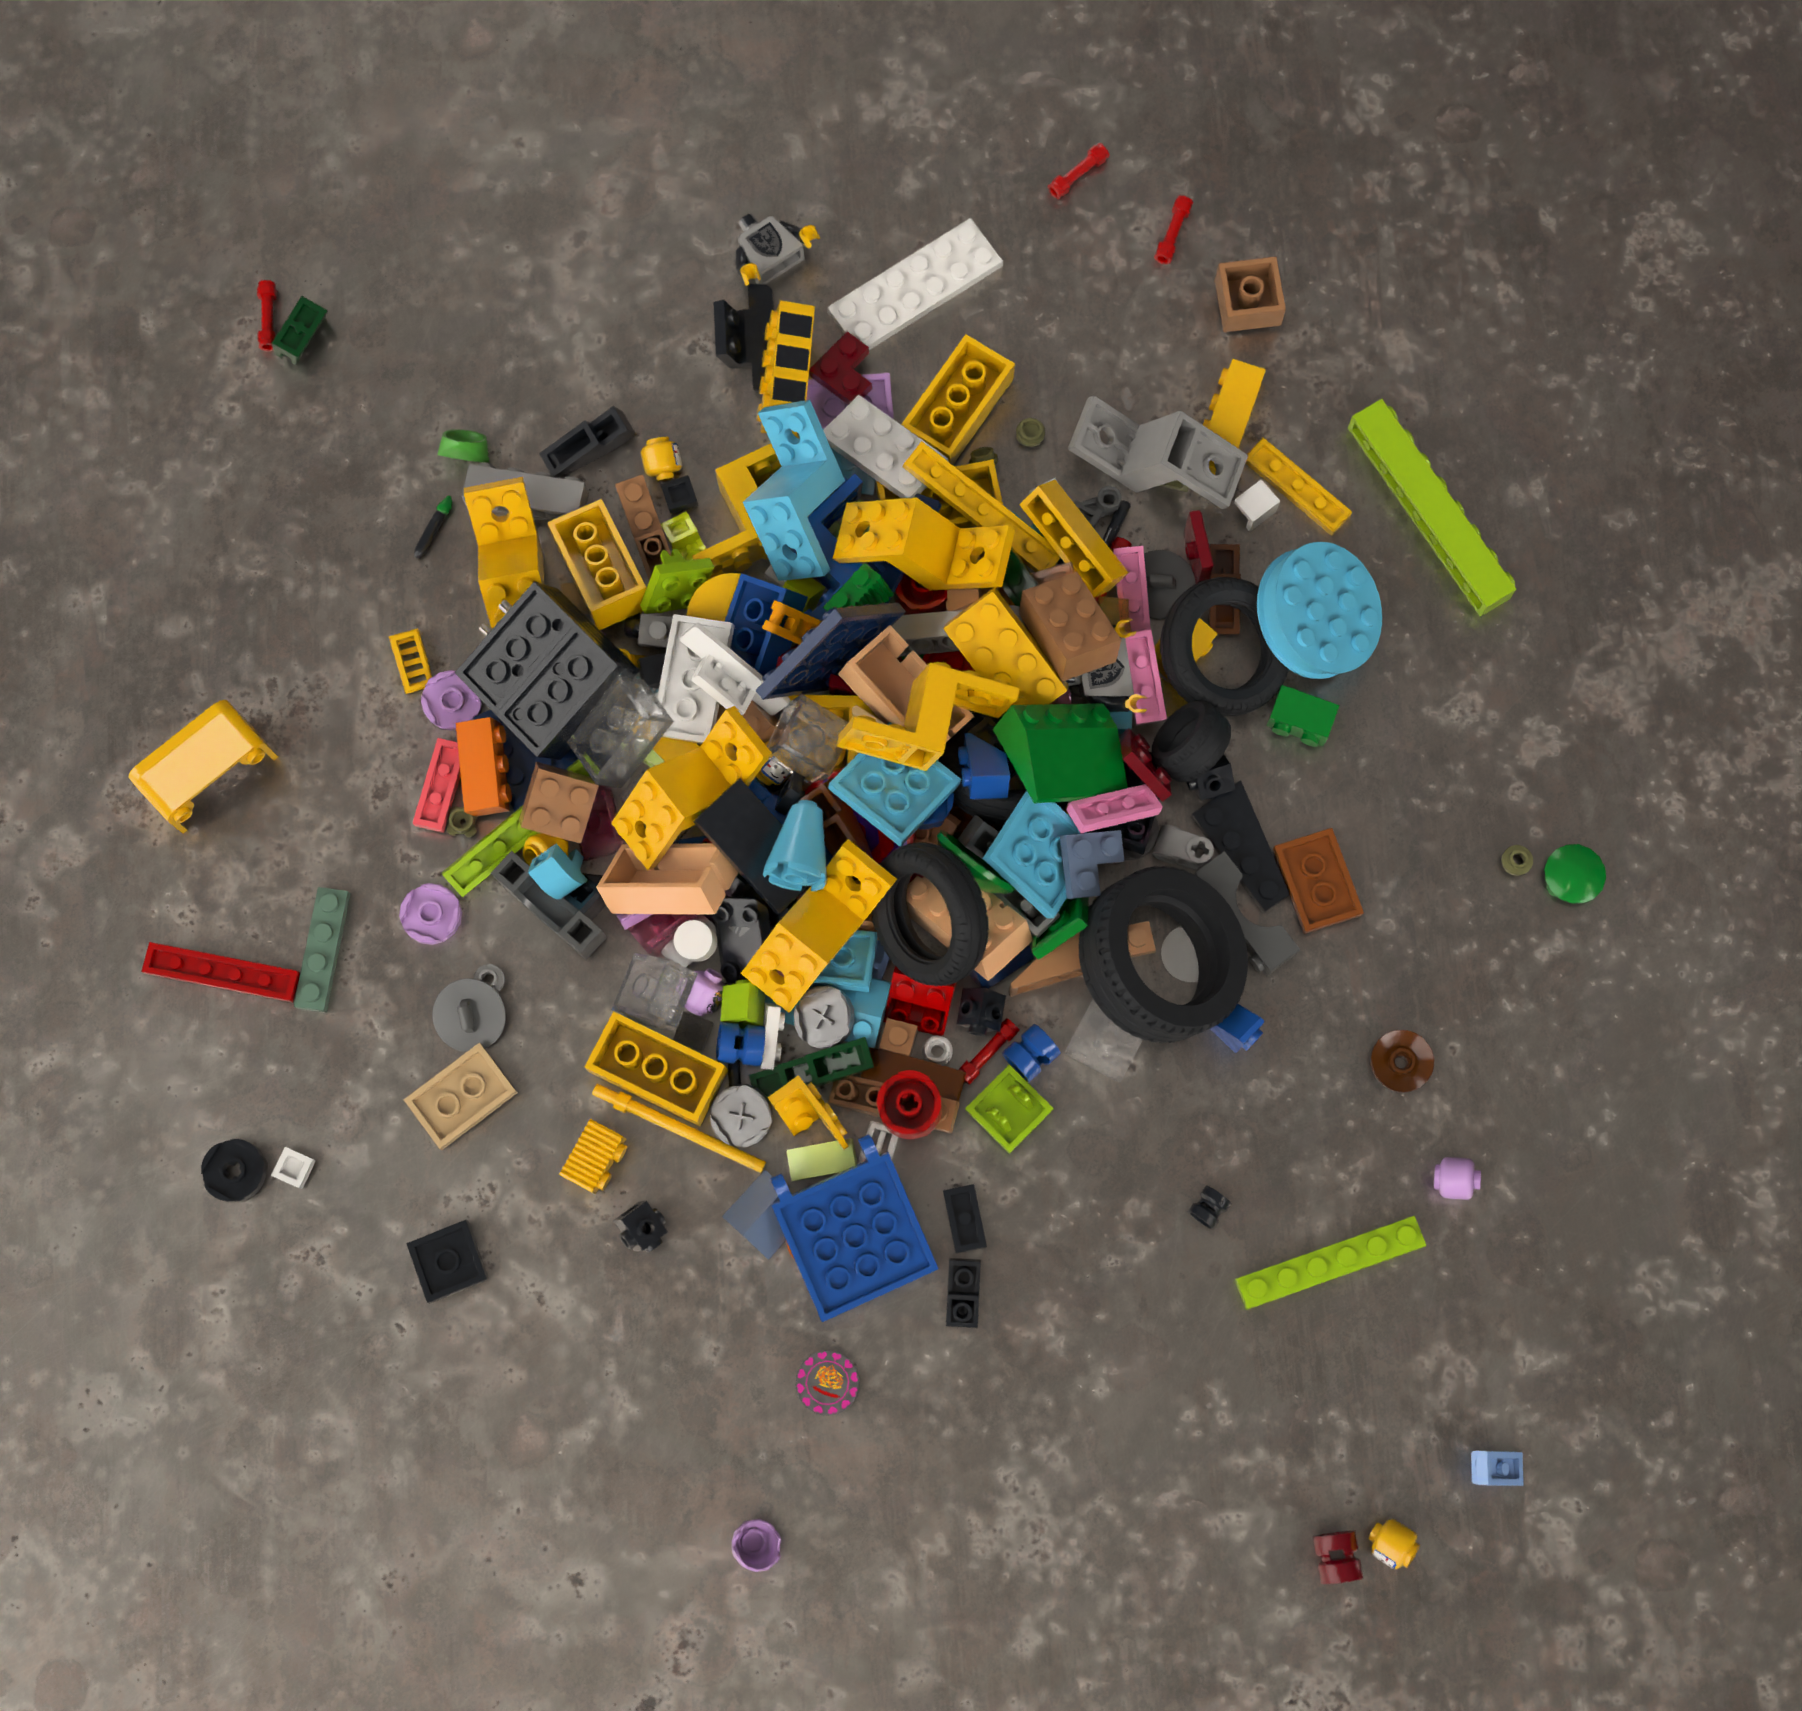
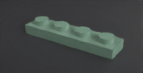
[294,887,351,1013]

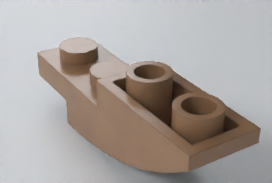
[615,475,671,580]
[828,1076,960,1134]

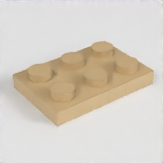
[404,1042,518,1150]

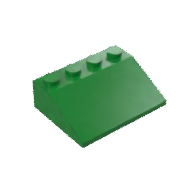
[993,704,1128,803]

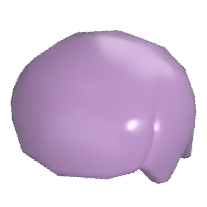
[732,1519,781,1572]

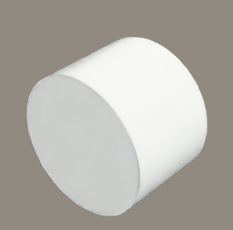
[674,920,717,962]

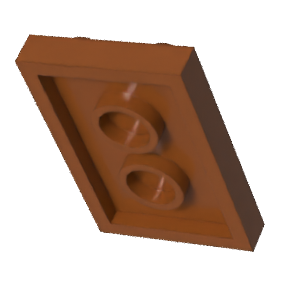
[1273,828,1364,934]

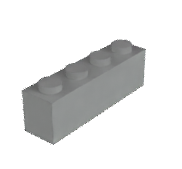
[462,463,589,521]

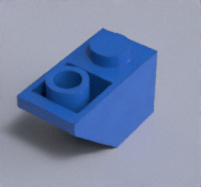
[958,733,1010,799]
[1210,1004,1265,1053]

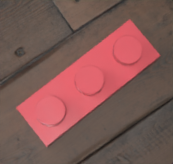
[413,738,461,833]

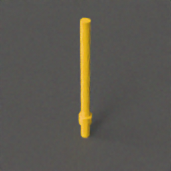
[592,1083,766,1173]

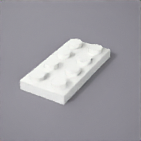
[823,395,948,499]
[650,614,735,744]

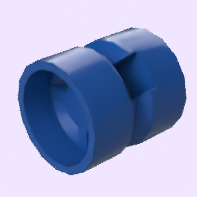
[716,1022,765,1067]
[1002,1024,1061,1083]

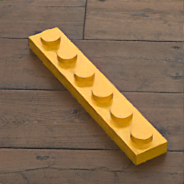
[902,441,1061,572]

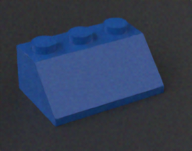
[724,573,808,676]

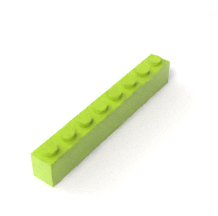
[1348,399,1517,617]

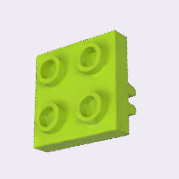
[640,548,714,614]
[965,1065,1054,1154]

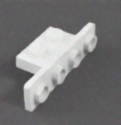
[680,623,790,716]

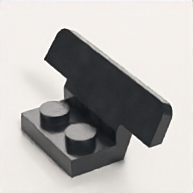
[713,283,773,392]

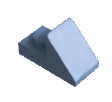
[1471,1451,1524,1486]

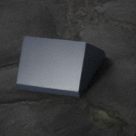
[722,1170,792,1260]

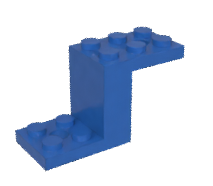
[789,474,863,621]

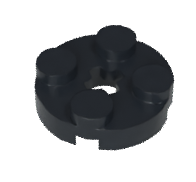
[201,1139,268,1203]

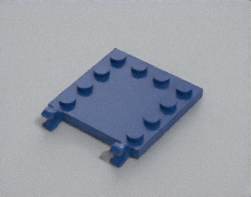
[770,1134,938,1322]

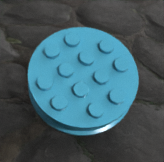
[1257,542,1382,679]

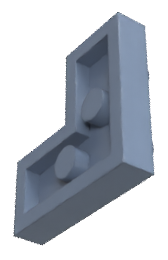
[1060,830,1124,899]

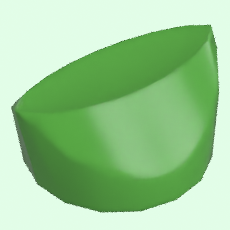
[437,430,489,463]

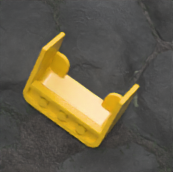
[128,700,278,834]

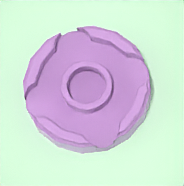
[421,670,482,731]
[399,883,462,945]

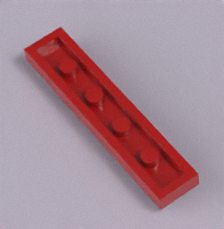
[141,942,300,1003]

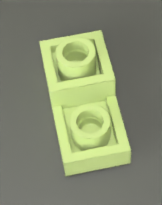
[786,1138,858,1181]

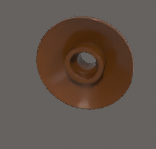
[1371,1030,1434,1092]

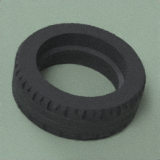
[1078,866,1248,1043]

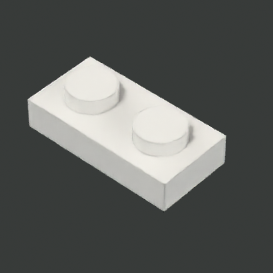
[760,1003,785,1070]

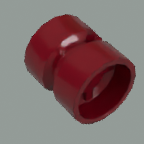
[1313,1530,1363,1584]

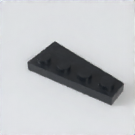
[1191,780,1290,914]

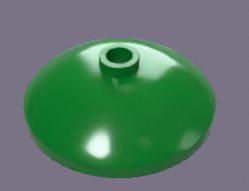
[937,830,1015,894]

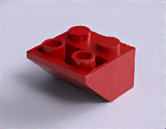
[883,966,957,1036]

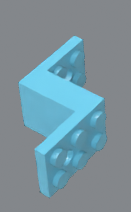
[743,400,845,581]

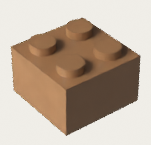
[1215,257,1286,332]
[519,762,599,844]

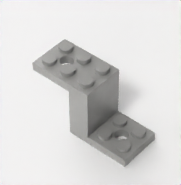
[1068,396,1248,509]

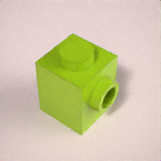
[720,980,766,1029]

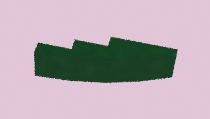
[749,1037,875,1097]

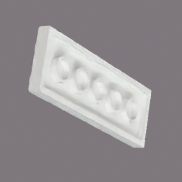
[827,218,1003,350]

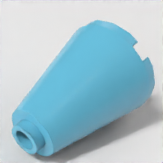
[763,800,827,891]

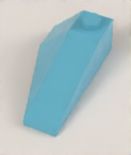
[765,978,891,1048]

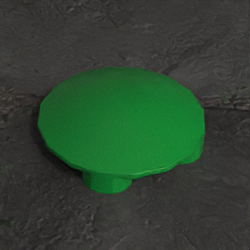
[1544,844,1606,904]

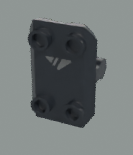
[712,895,777,983]

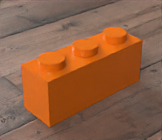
[456,717,512,817]

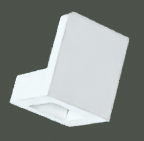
[1234,479,1280,532]

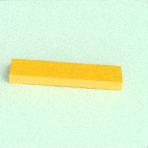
[1245,437,1352,536]

